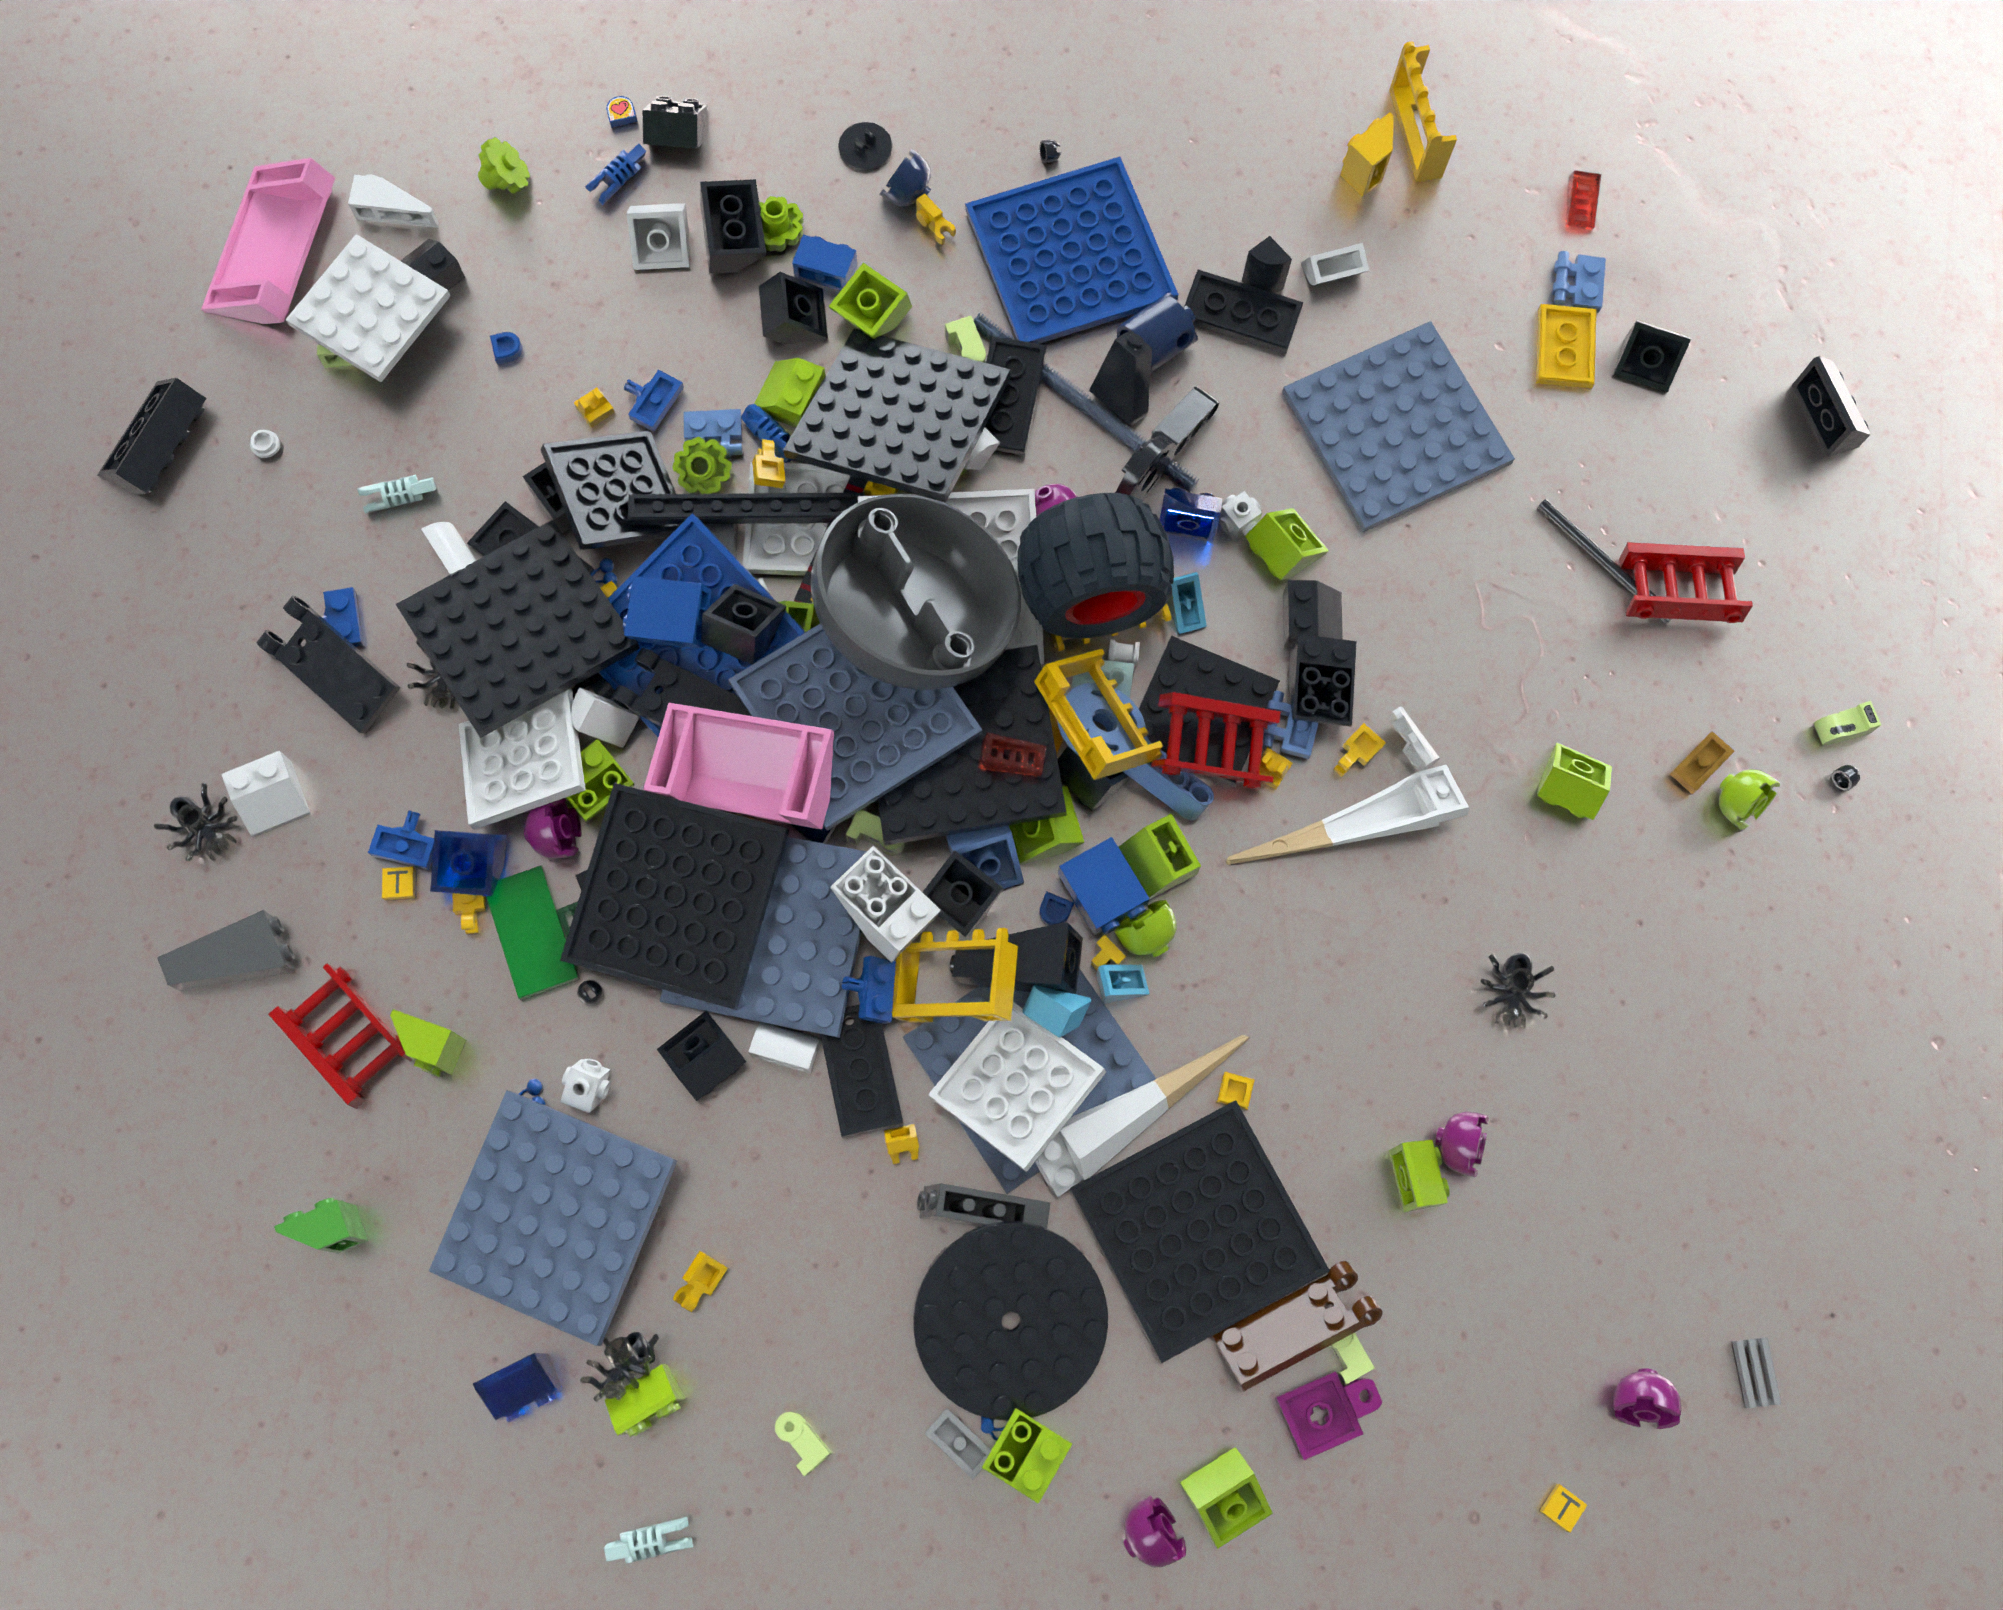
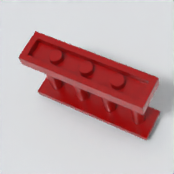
[1619,542,1753,623]
[1151,692,1281,789]
[268,963,413,1109]

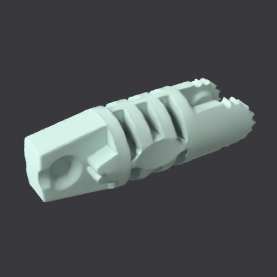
[357,475,436,514]
[604,1517,693,1564]

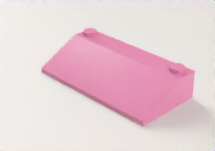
[201,158,335,324]
[643,703,834,830]

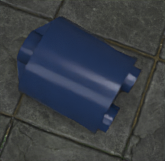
[1117,292,1198,373]

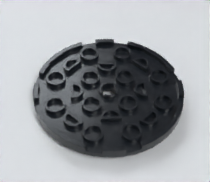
[913,1221,1108,1421]

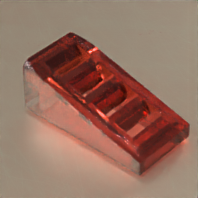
[1566,170,1601,230]
[978,733,1046,776]

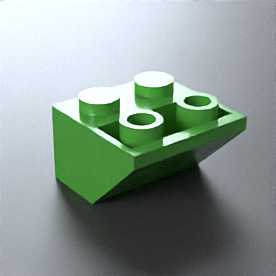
[274,1197,368,1254]

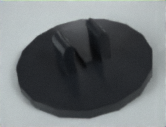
[838,122,893,171]

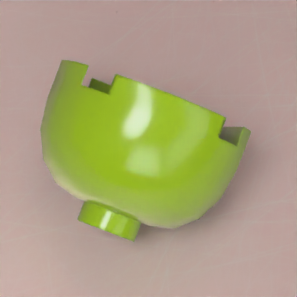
[1719,769,1780,830]
[1114,900,1177,957]

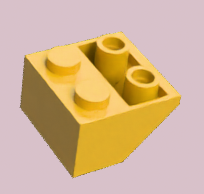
[1340,112,1394,197]

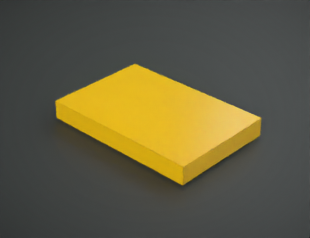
[1536,304,1596,389]

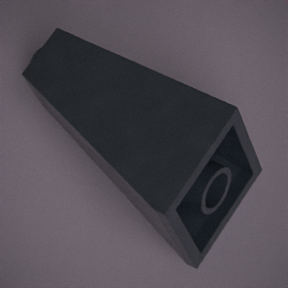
[950,922,1083,994]

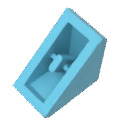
[1167,572,1207,634]
[1096,965,1149,1004]
[1022,985,1091,1038]

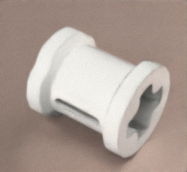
[1108,639,1140,668]

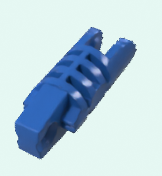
[585,143,646,205]
[741,404,796,463]

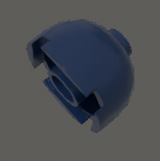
[880,149,931,207]

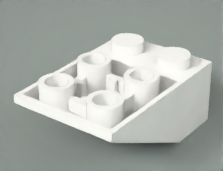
[830,846,941,963]

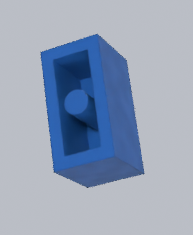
[792,235,858,291]

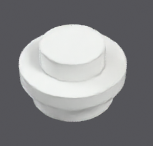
[250,430,280,458]

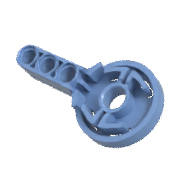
[1057,683,1214,820]

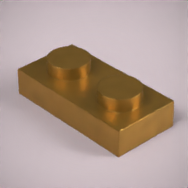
[1670,731,1735,794]

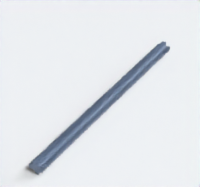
[974,313,1199,493]

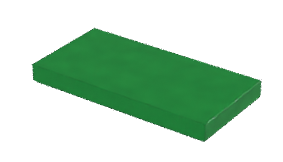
[483,865,580,1000]

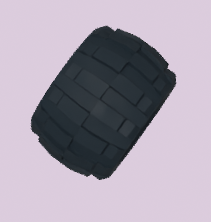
[1017,493,1174,639]

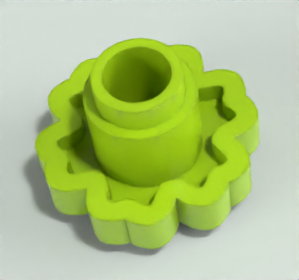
[478,137,530,194]
[759,196,804,251]
[672,437,732,494]

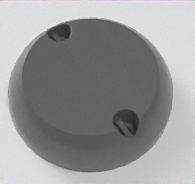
[811,494,1021,690]

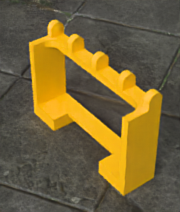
[1389,41,1457,182]
[1034,649,1163,780]
[892,928,1018,1023]

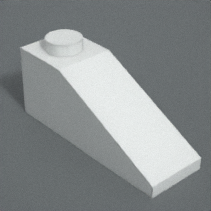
[348,174,439,228]

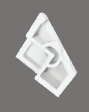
[1388,707,1440,771]

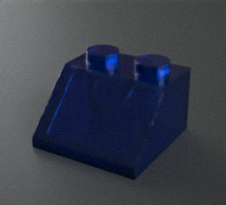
[1159,488,1222,541]
[430,830,507,896]
[473,1353,563,1423]

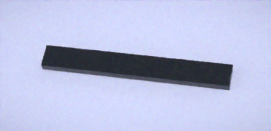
[628,493,864,525]

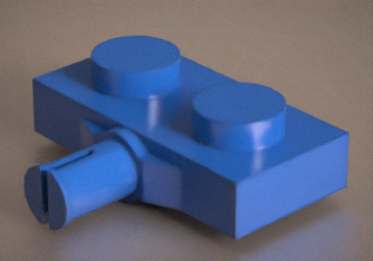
[624,369,684,432]
[322,587,363,647]
[368,811,439,870]
[842,955,896,1024]

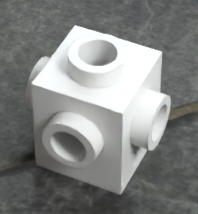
[1217,491,1262,542]
[560,1059,611,1113]

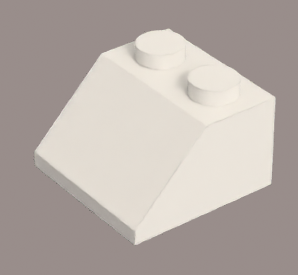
[627,203,690,270]
[221,751,311,837]

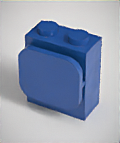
[623,576,712,649]
[1058,837,1150,935]

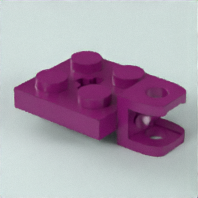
[1275,1371,1383,1460]

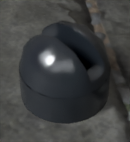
[1039,139,1061,163]
[1832,765,1860,791]
[577,980,604,1006]

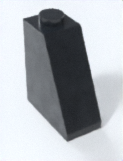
[1089,330,1152,426]

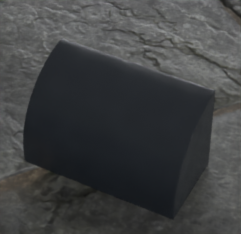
[1241,236,1292,293]

